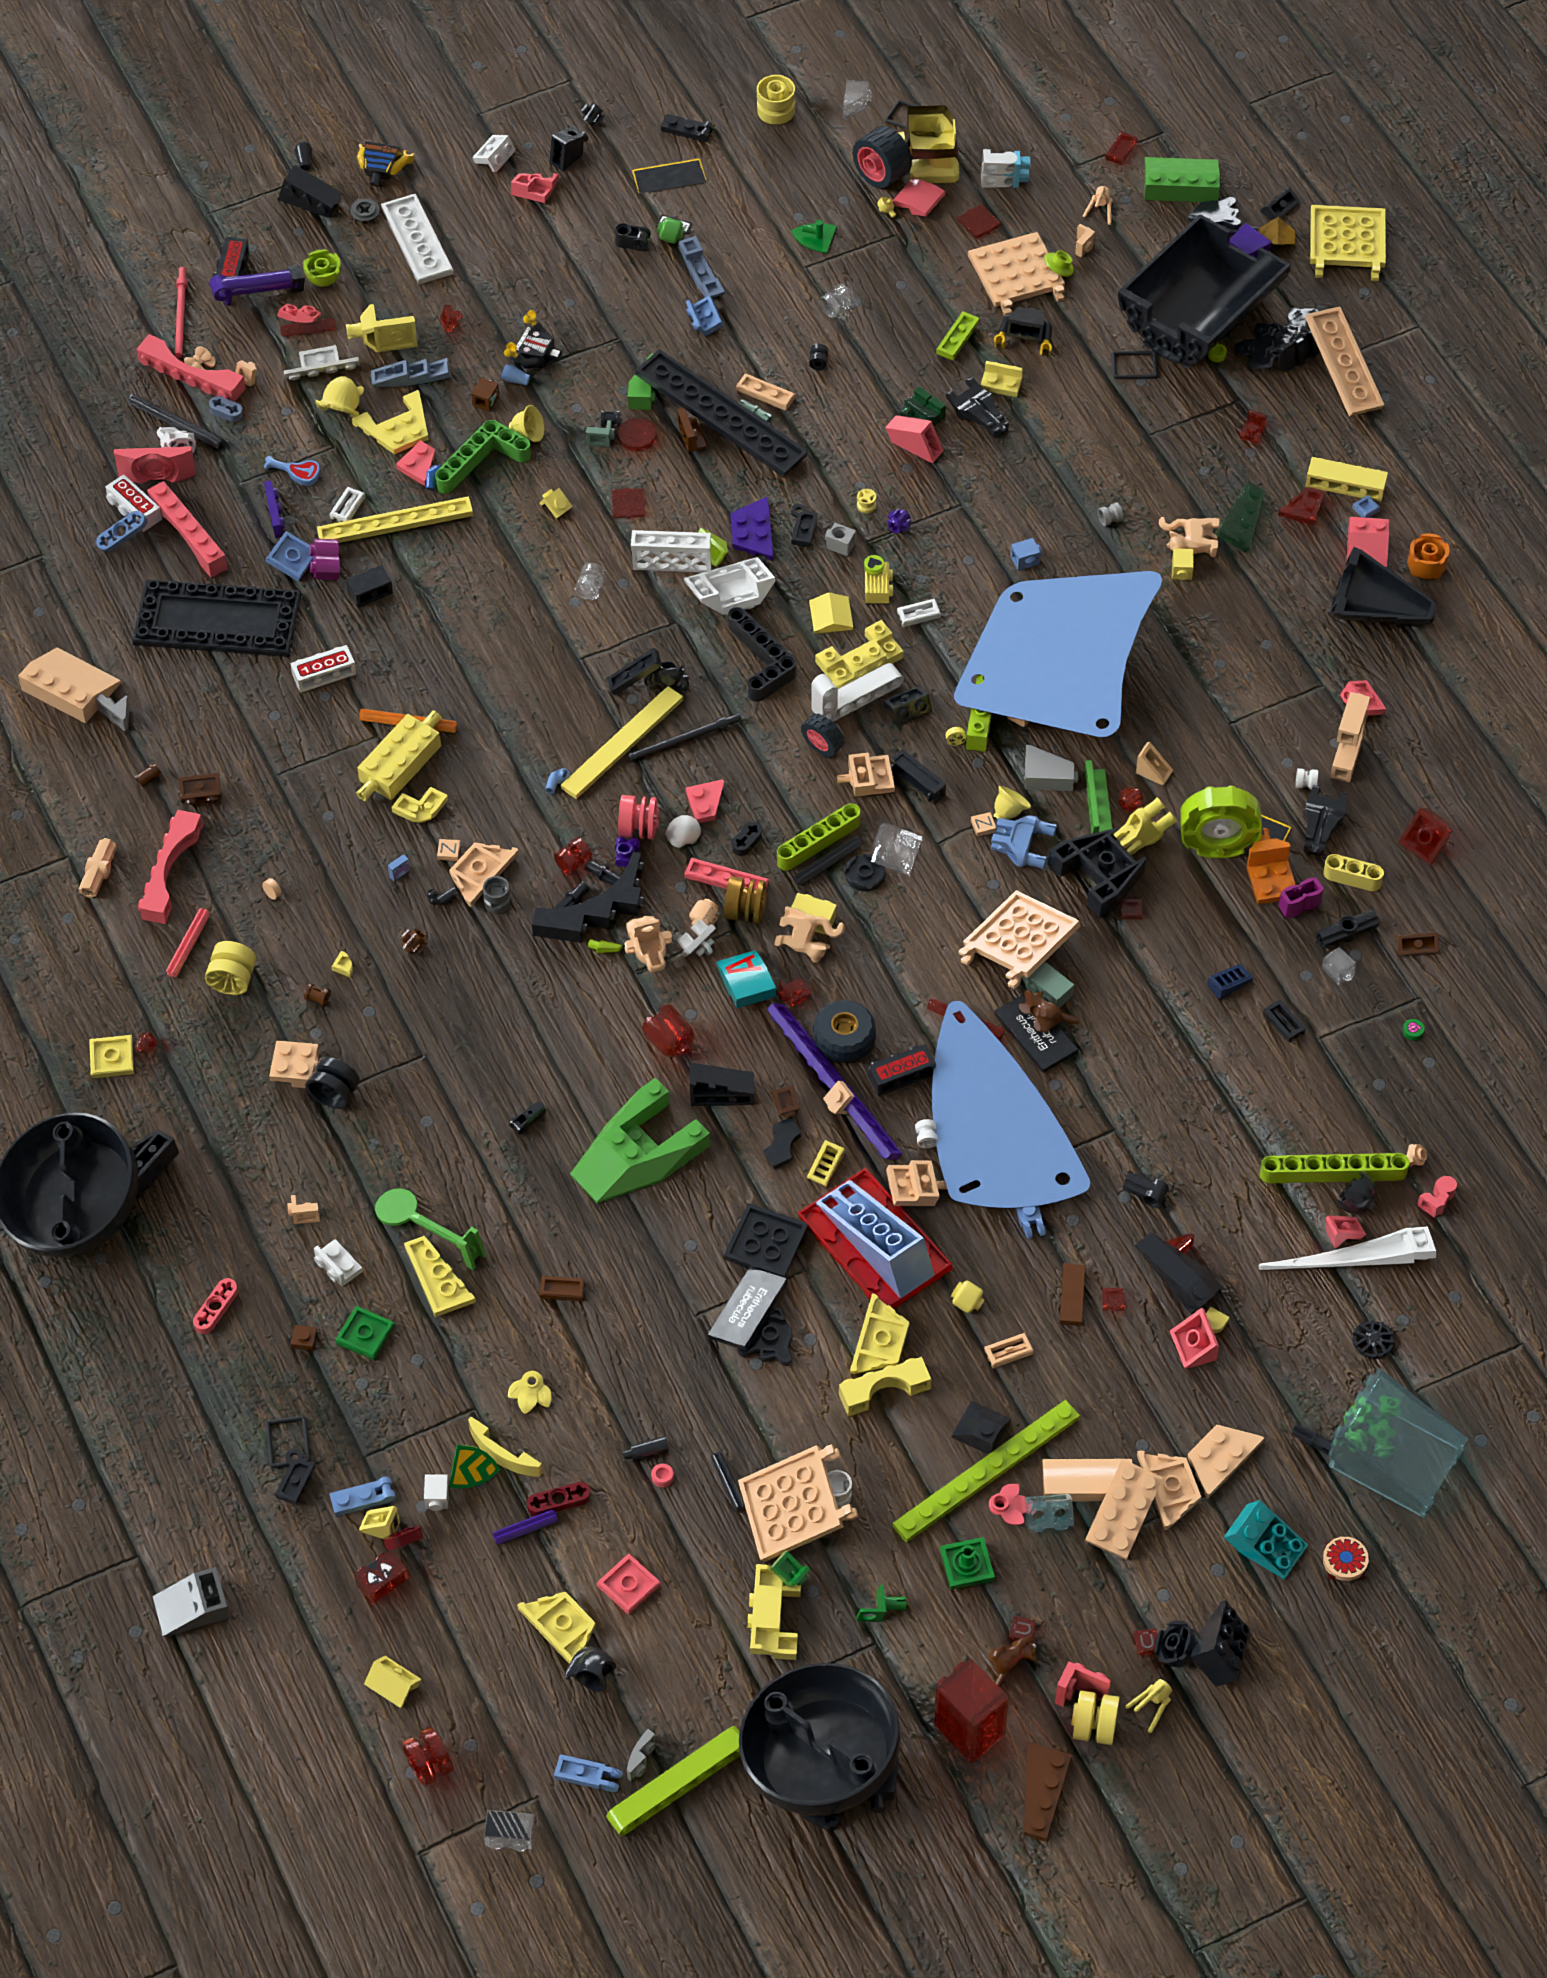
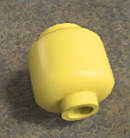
[951,1280,984,1313]

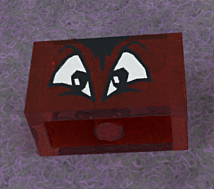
[354,1550,409,1604]

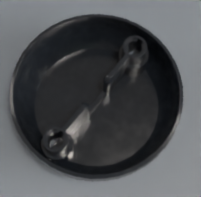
[0,1112,139,1258]
[739,1663,901,1816]

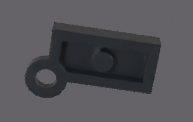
[791,504,818,547]
[275,1449,315,1505]

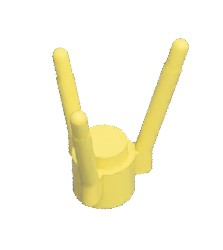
[1125,1679,1172,1733]

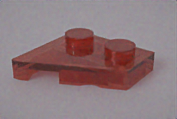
[1278,487,1325,525]

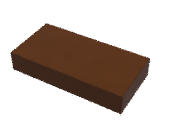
[539,1276,585,1301]

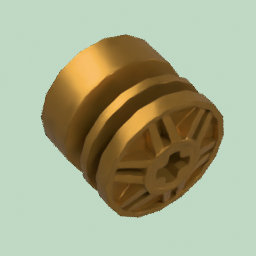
[724,876,767,924]

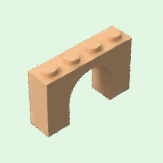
[1330,692,1370,782]

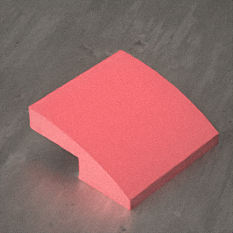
[893,178,946,216]

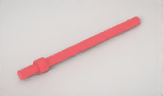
[175,267,188,358]

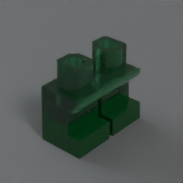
[900,386,946,426]

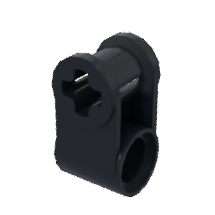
[615,223,651,251]

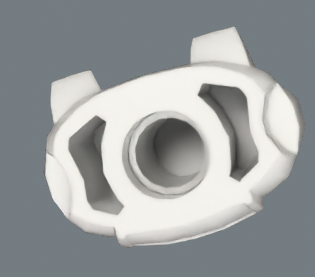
[157,427,196,453]

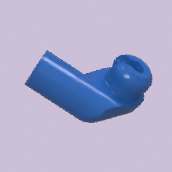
[426,465,441,490]

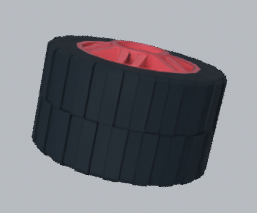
[852,125,912,189]

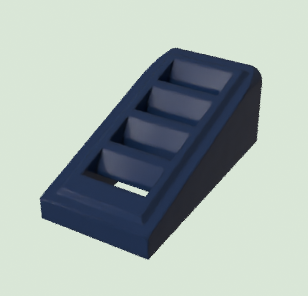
[1207,963,1253,1000]

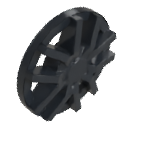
[1352,1320,1394,1359]

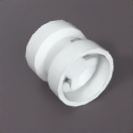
[1296,768,1318,790]
[915,1119,938,1149]

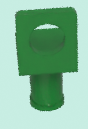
[856,1585,907,1622]

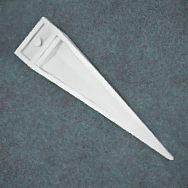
[1259,1227,1436,1270]

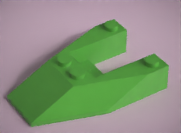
[570,1077,710,1204]

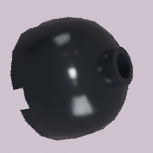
[1335,1171,1377,1214]
[1154,1620,1198,1668]

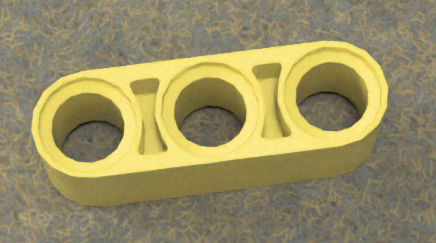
[1323,854,1384,891]

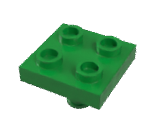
[940,1537,995,1590]

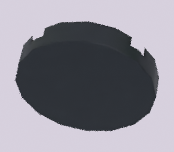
[845,854,885,891]

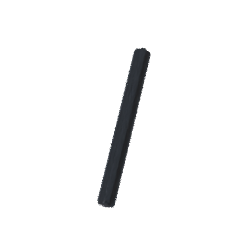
[128,393,223,449]

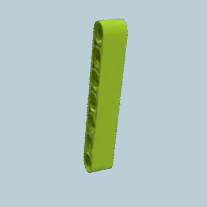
[1260,1153,1410,1183]
[606,1726,740,1836]

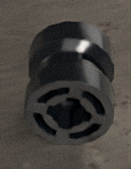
[809,344,829,370]

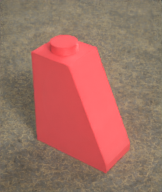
[885,416,944,463]

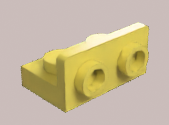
[980,361,1023,397]

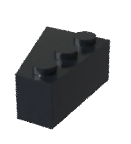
[278,165,342,218]
[690,1062,754,1106]
[132,1129,179,1198]

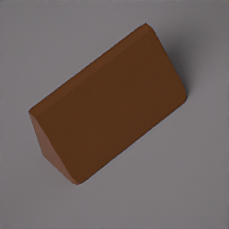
[1395,932,1440,956]

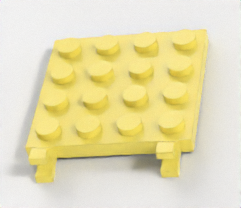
[1310,205,1386,281]

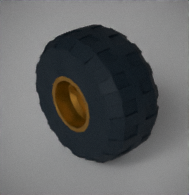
[813,1000,876,1063]

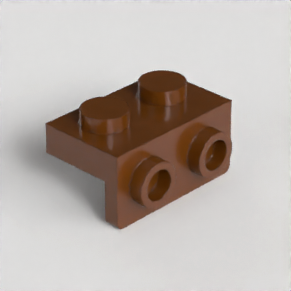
[178,773,222,805]

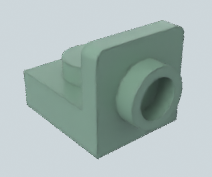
[586,421,615,447]

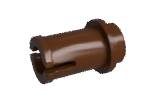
[134,763,161,787]

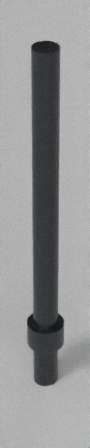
[628,713,742,762]

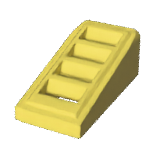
[807,1140,845,1187]

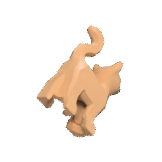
[1159,517,1219,558]
[774,906,845,963]

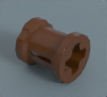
[304,983,331,1007]

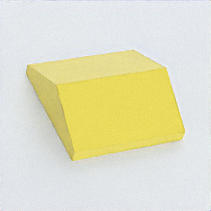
[809,593,853,634]

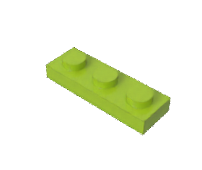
[936,312,979,360]

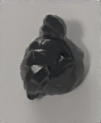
[644,661,689,691]

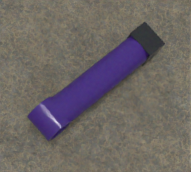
[209,265,305,306]

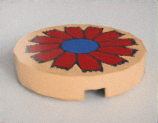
[1323,1537,1369,1581]

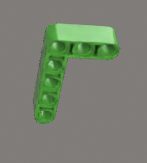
[435,420,531,494]

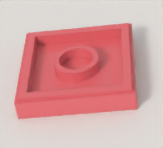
[597,1554,661,1615]

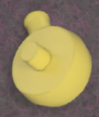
[877,196,896,218]

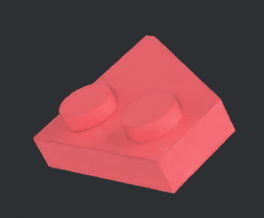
[686,780,724,823]

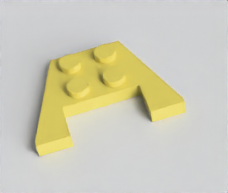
[352,390,428,454]

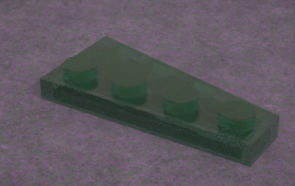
[1214,481,1265,553]

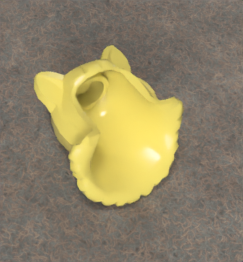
[316,376,364,418]

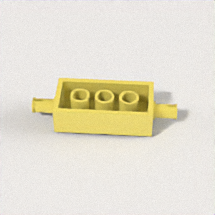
[356,711,442,801]

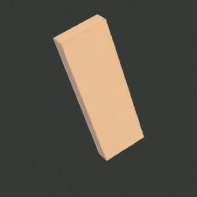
[736,373,795,411]

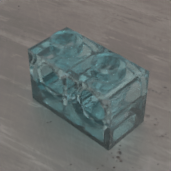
[1025,1493,1074,1532]

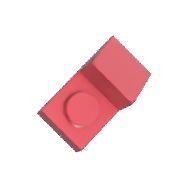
[1325,1216,1366,1248]

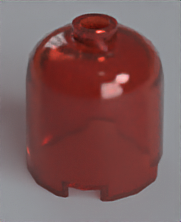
[641,1004,694,1058]

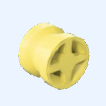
[857,489,876,514]

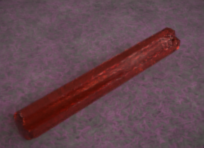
[927,998,1005,1040]

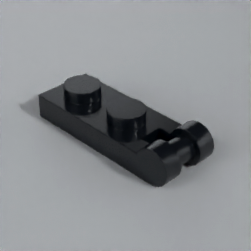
[661,114,714,142]

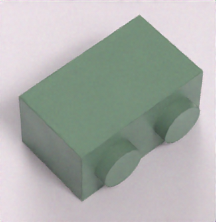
[1026,962,1074,1008]

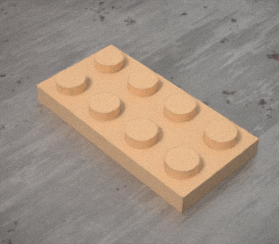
[1085,1459,1163,1560]

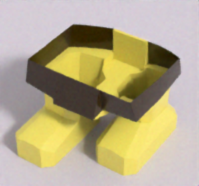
[898,105,959,183]

